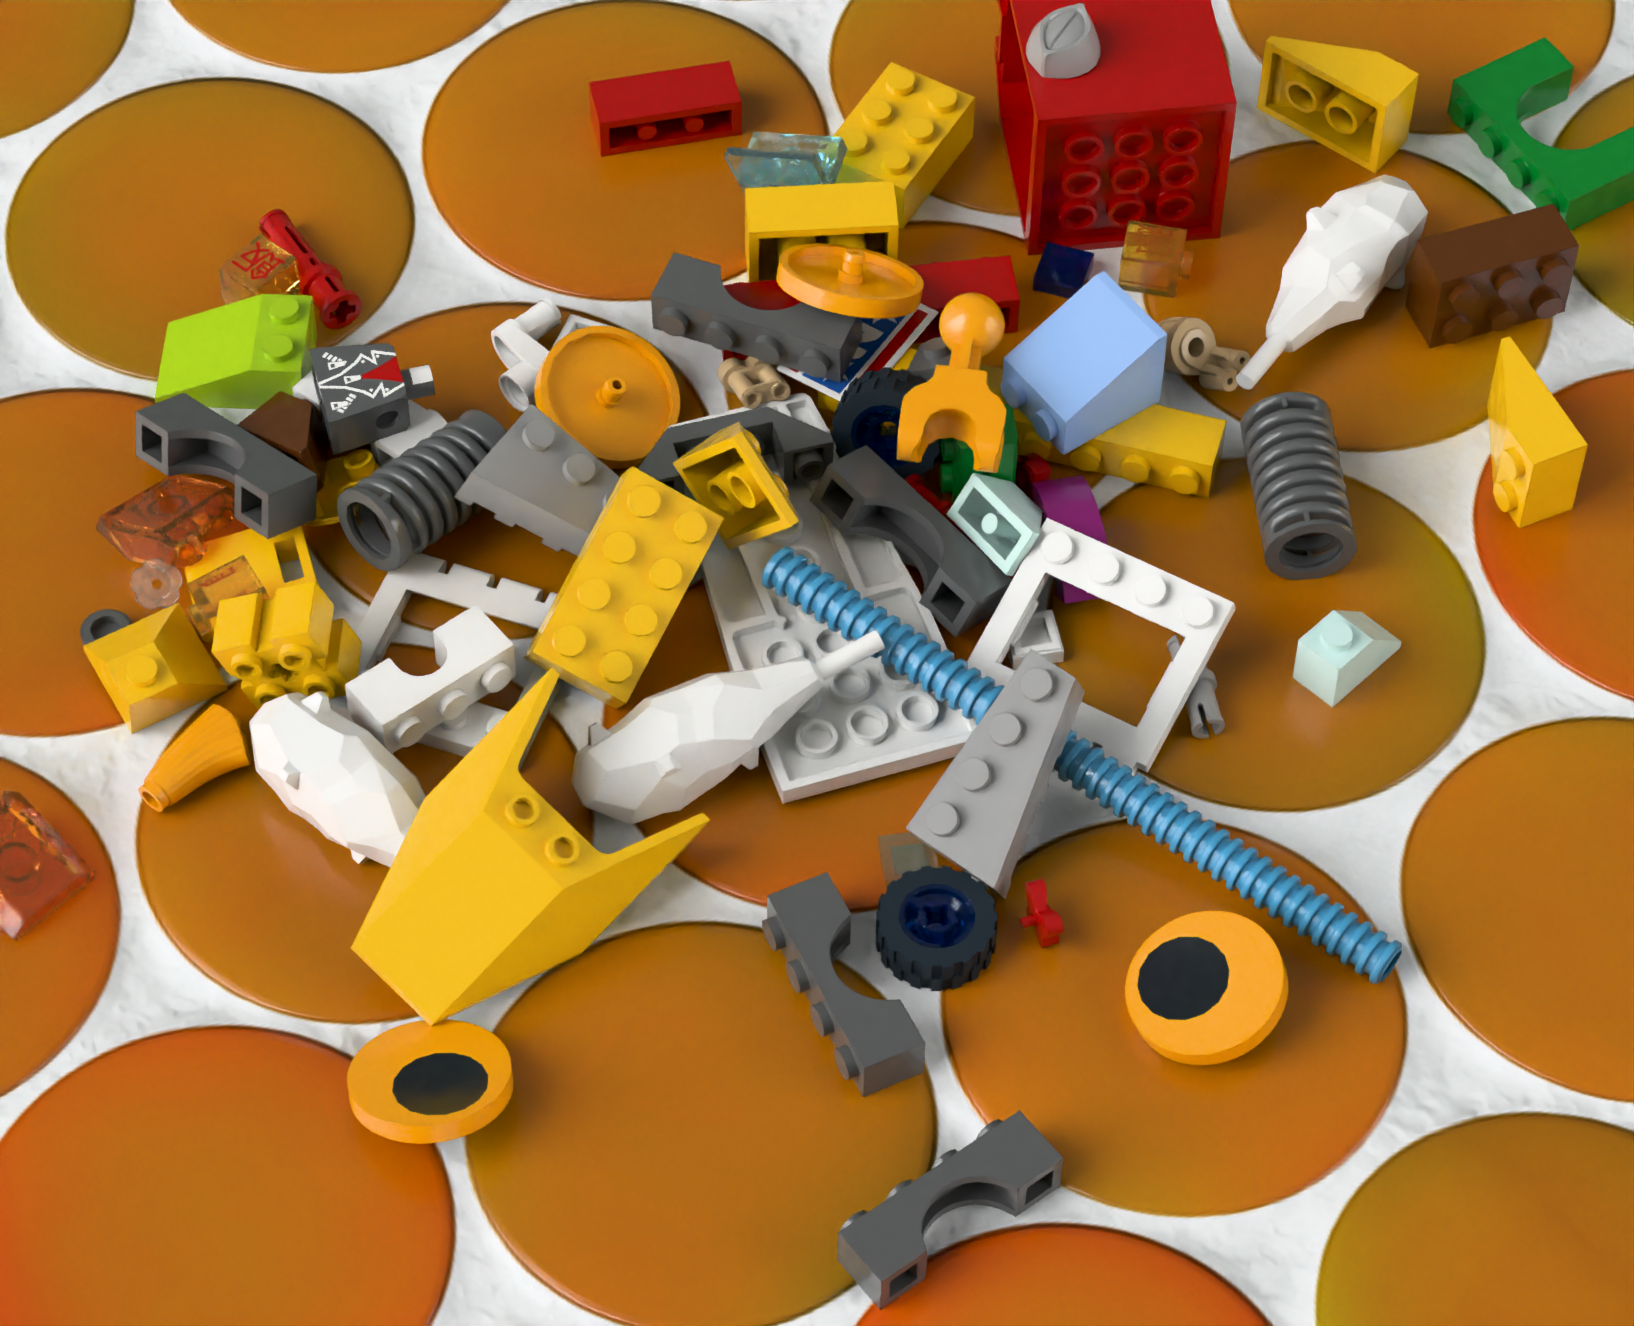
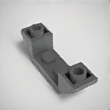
[638,406,834,495]

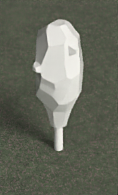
[1236,175,1428,390]
[571,630,885,825]
[249,691,426,867]

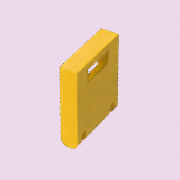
[181,525,319,643]

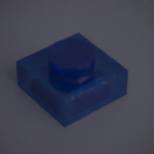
[1033,242,1094,299]

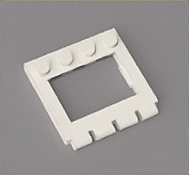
[967,518,1235,776]
[329,553,563,770]

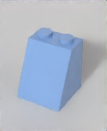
[1000,271,1167,455]

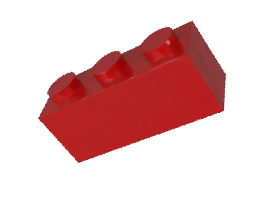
[589,61,742,157]

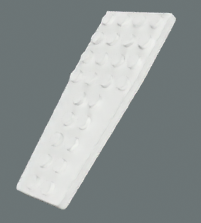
[665,393,977,804]

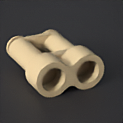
[717,356,791,409]

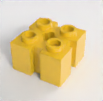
[211,581,362,710]

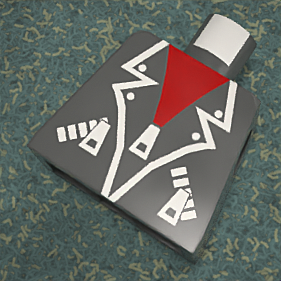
[309,343,435,455]

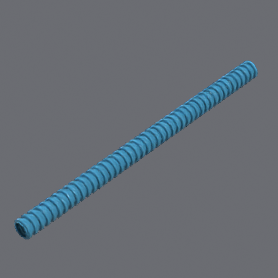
[762,546,1402,984]

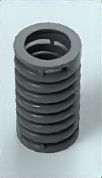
[1240,392,1357,580]
[337,409,507,572]

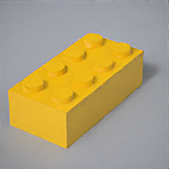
[523,466,725,709]

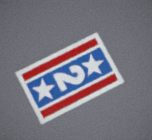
[776,303,939,401]

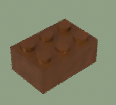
[1405,204,1579,348]

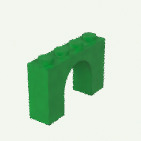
[1447,37,1634,230]

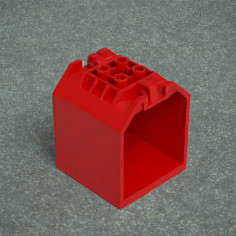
[994,0,1237,256]

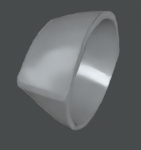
[1026,3,1101,79]

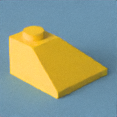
[83,603,227,734]

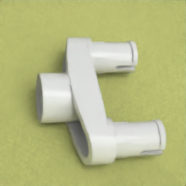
[491,297,561,412]

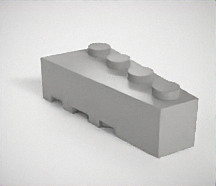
[454,404,620,556]
[906,649,1085,899]

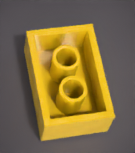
[819,62,975,229]
[745,181,899,282]

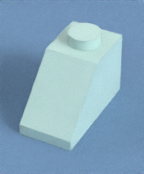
[947,473,1043,576]
[1292,610,1402,707]

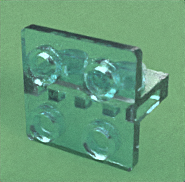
[724,132,848,195]

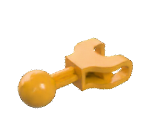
[897,292,1006,473]

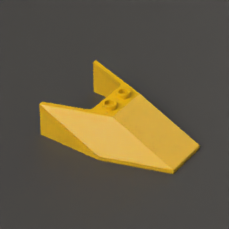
[351,667,710,1026]

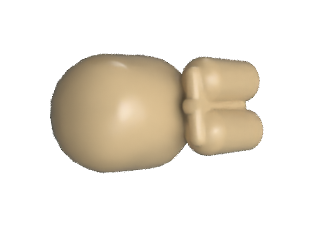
[1157,317,1251,392]

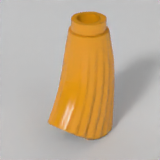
[138,704,251,812]

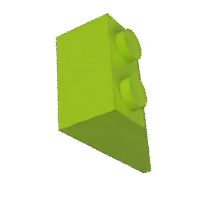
[155,294,317,409]

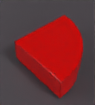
[1015,453,1051,502]

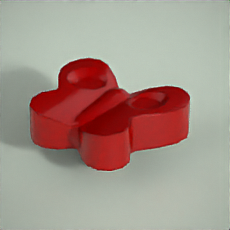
[1019,878,1063,948]

